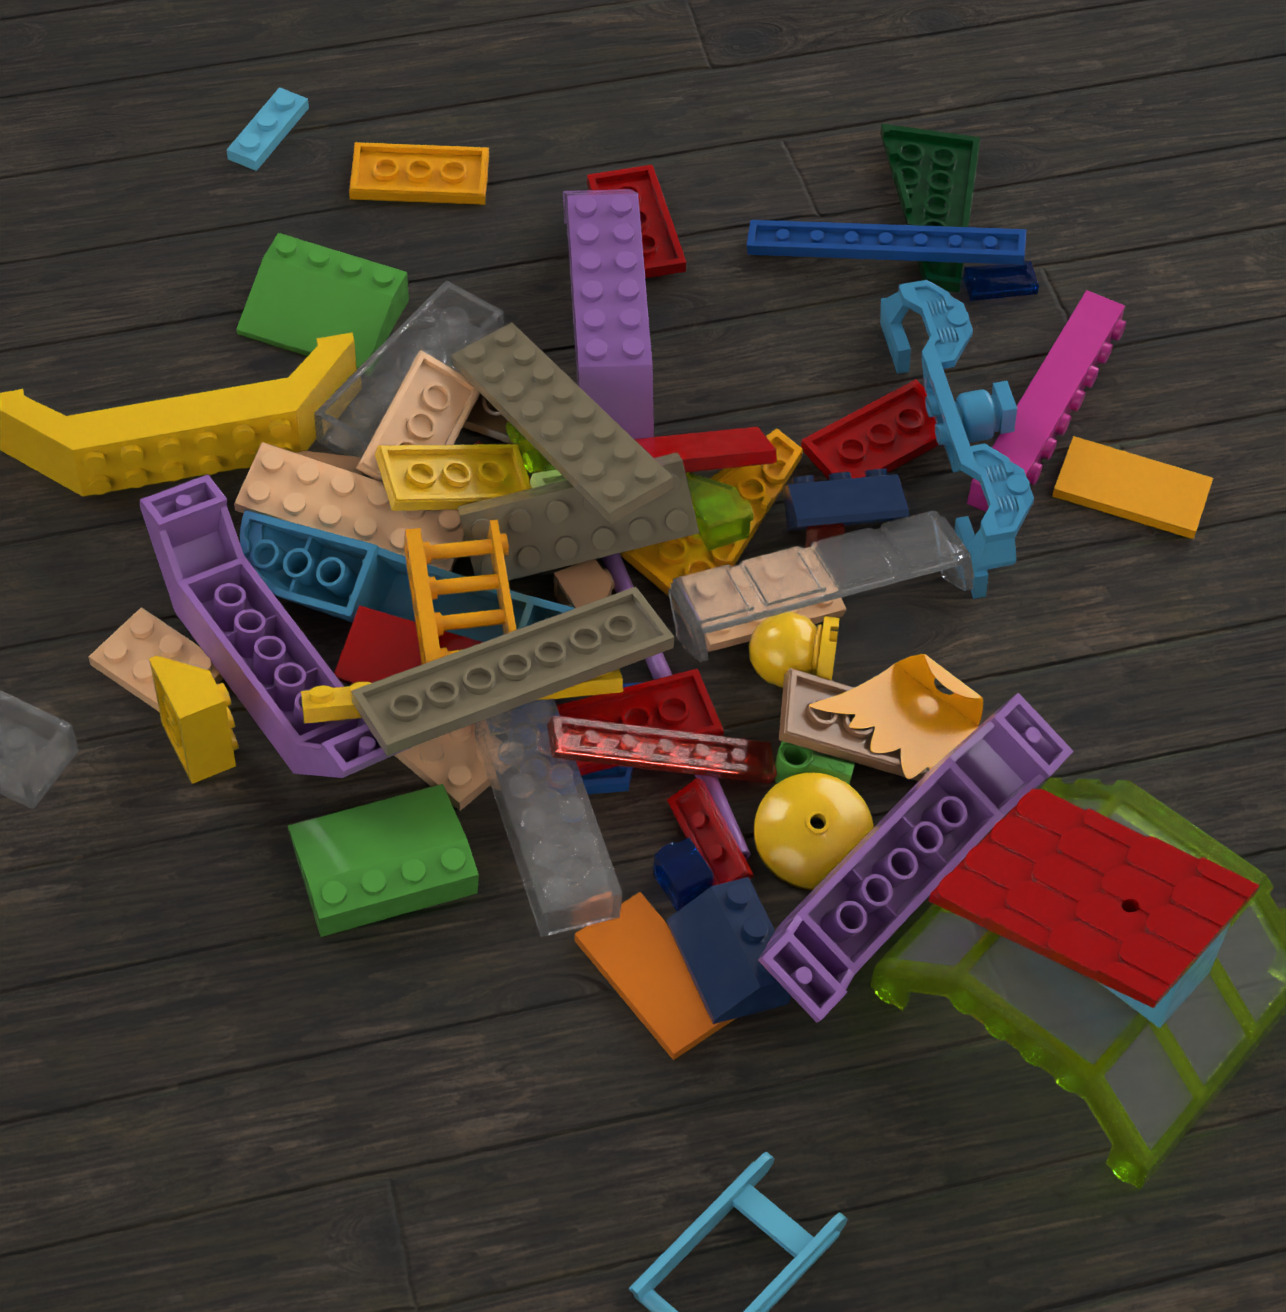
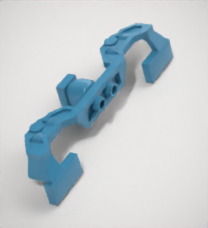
[879,280,1034,599]

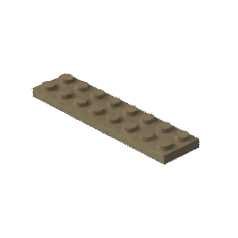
[451,322,675,524]
[351,586,674,756]

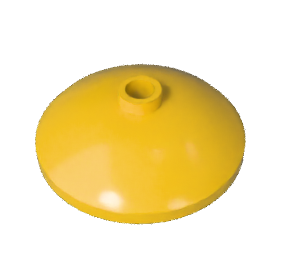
[754,773,874,890]

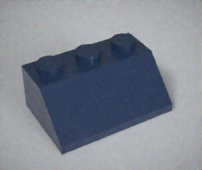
[783,469,909,531]
[666,877,791,1024]

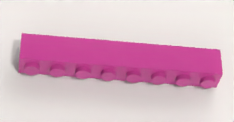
[967,290,1126,512]

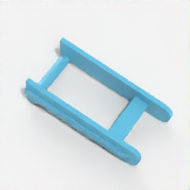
[629,1152,847,1312]

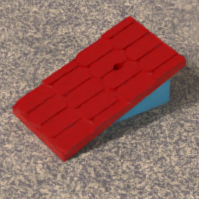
[928,788,1260,1028]

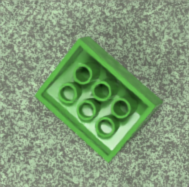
[236,233,409,374]
[288,784,479,937]

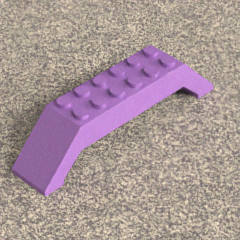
[563,189,654,439]
[140,474,411,778]
[758,693,1074,1023]

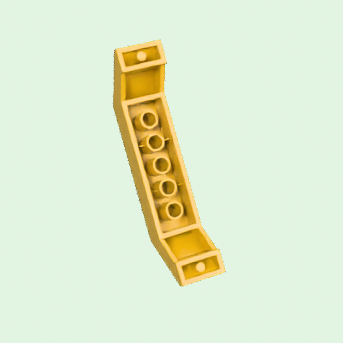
[0,332,358,496]

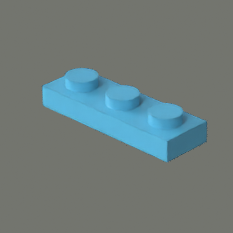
[227,87,309,171]

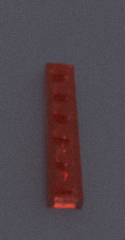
[547,716,777,783]

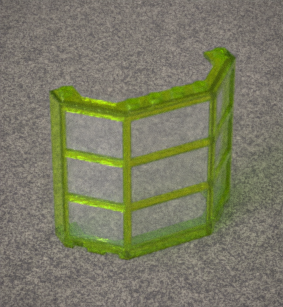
[870,778,1286,1190]

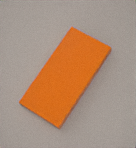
[574,892,736,1060]

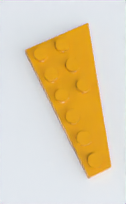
[620,428,803,614]

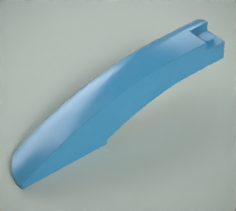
[240,510,575,642]

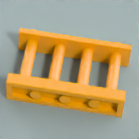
[403,520,517,665]

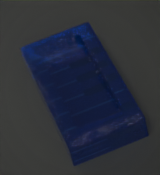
[963,261,1039,301]

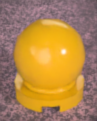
[749,612,840,688]

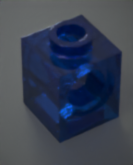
[653,837,714,911]

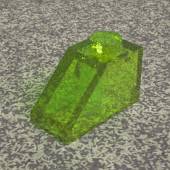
[686,472,754,551]

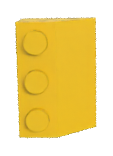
[149,655,239,784]

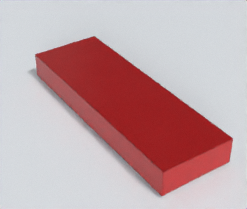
[667,778,754,886]

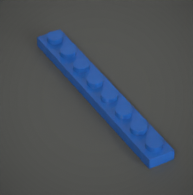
[747,220,1027,265]

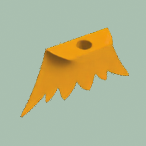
[809,654,983,779]

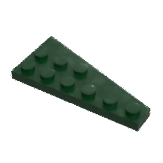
[880,123,981,293]

